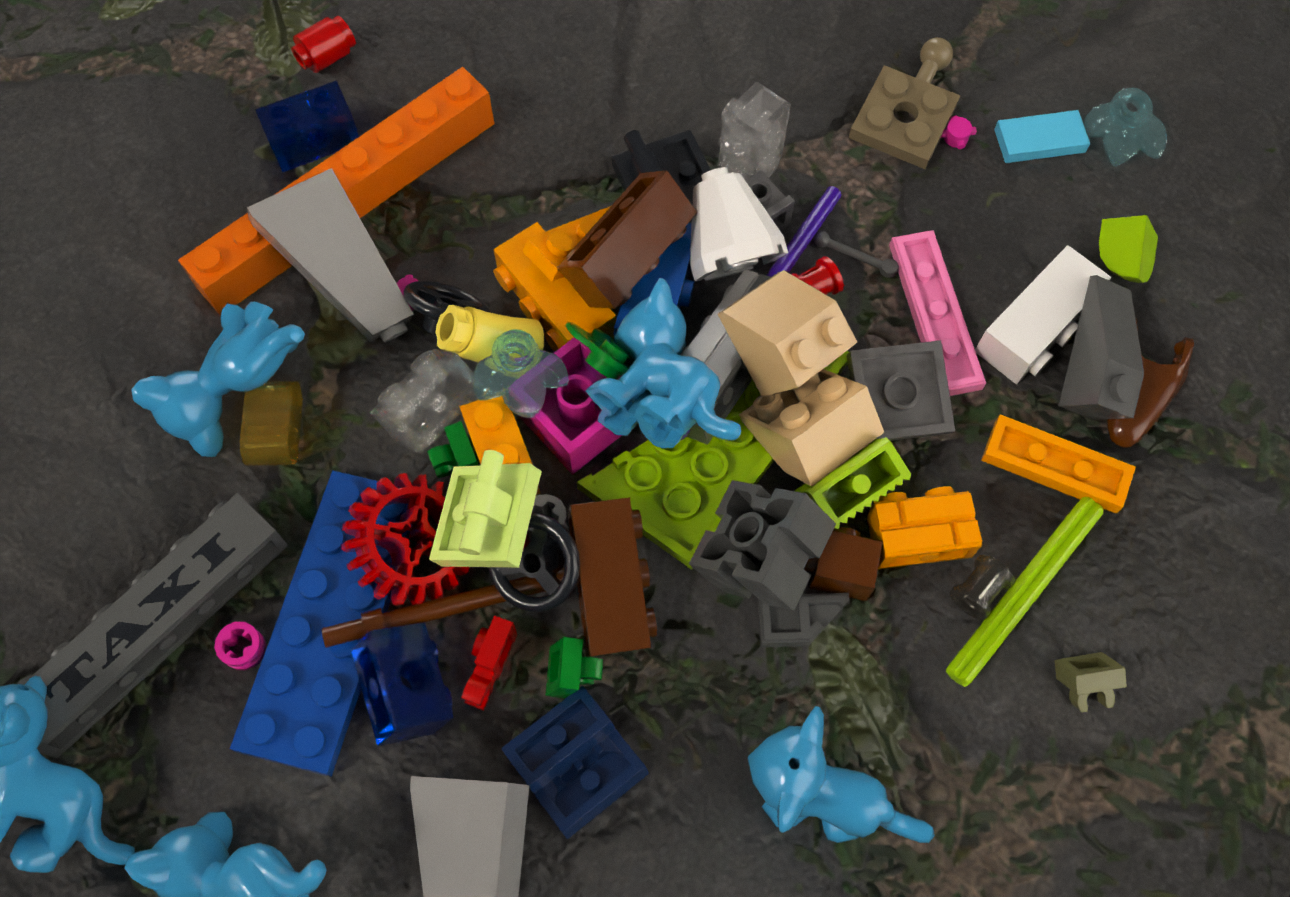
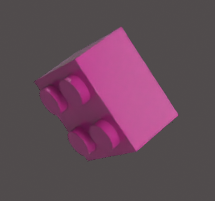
[508,337,623,475]

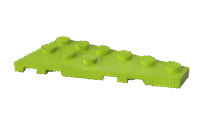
[577,351,849,570]

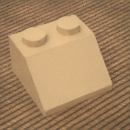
[718,270,857,397]

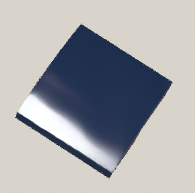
[501,685,649,839]

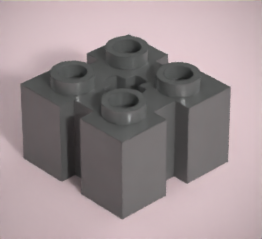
[689,480,836,611]

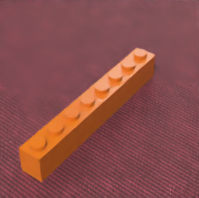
[178,67,495,316]

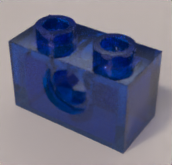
[255,80,359,172]
[351,622,454,747]

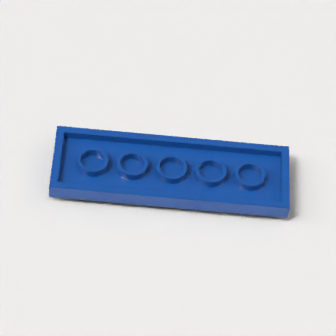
[230,470,411,777]

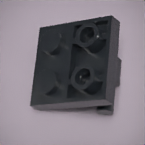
[612,130,711,204]

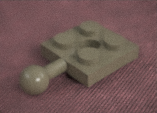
[849,37,960,169]

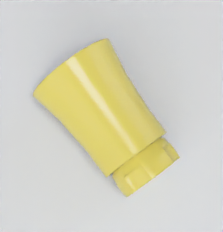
[435,305,544,380]

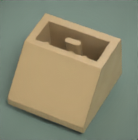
[739,369,884,487]

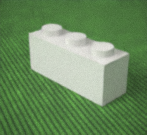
[975,245,1111,385]

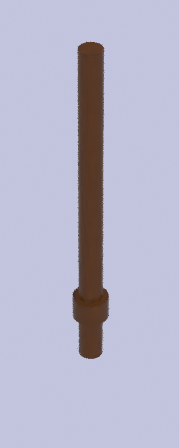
[321,567,565,648]

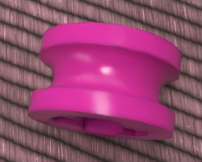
[214,622,267,670]

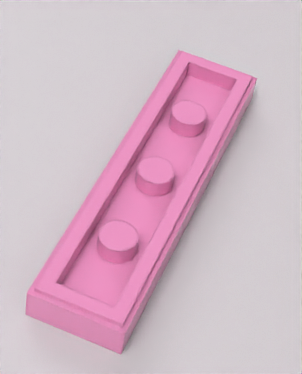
[889,230,986,396]

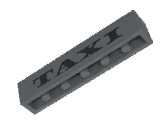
[16,493,289,758]

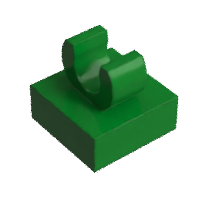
[427,421,479,478]
[545,637,603,698]

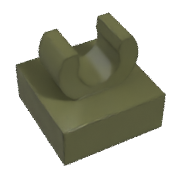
[1054,652,1127,713]

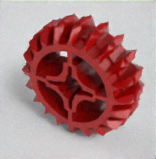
[341,473,470,606]

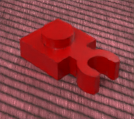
[461,615,518,711]

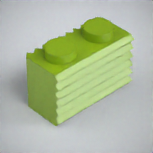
[794,437,911,529]

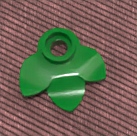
[565,322,632,380]

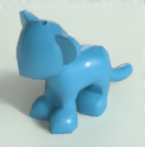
[586,278,741,448]
[131,301,305,457]
[0,675,135,873]
[748,706,935,843]
[125,812,327,897]

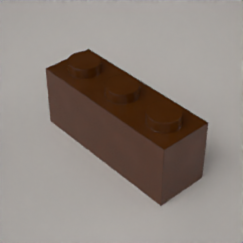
[557,170,697,309]
[567,497,657,657]

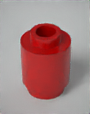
[291,15,356,73]

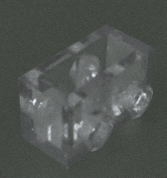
[718,81,791,178]
[370,349,486,453]

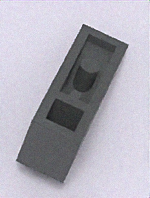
[1059,275,1144,420]

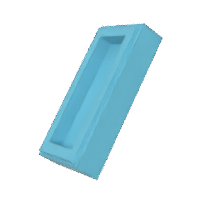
[994,110,1090,163]

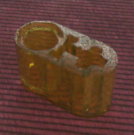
[240,381,303,466]

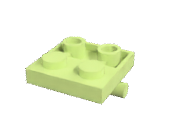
[429,450,542,568]

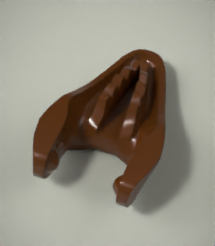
[1107,318,1194,448]

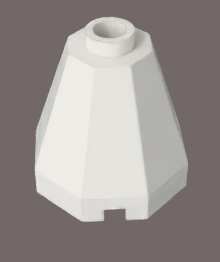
[690,167,788,281]

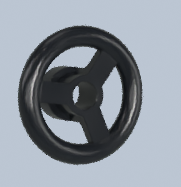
[404,281,491,335]
[488,513,580,612]

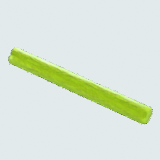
[946,497,1104,687]

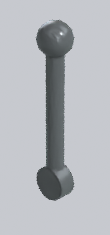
[813,231,899,278]

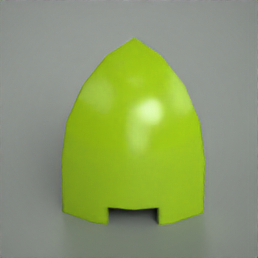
[1099,215,1158,283]

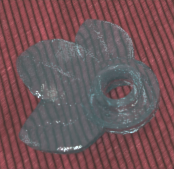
[1083,88,1167,167]
[473,329,569,418]

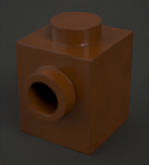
[804,527,883,601]

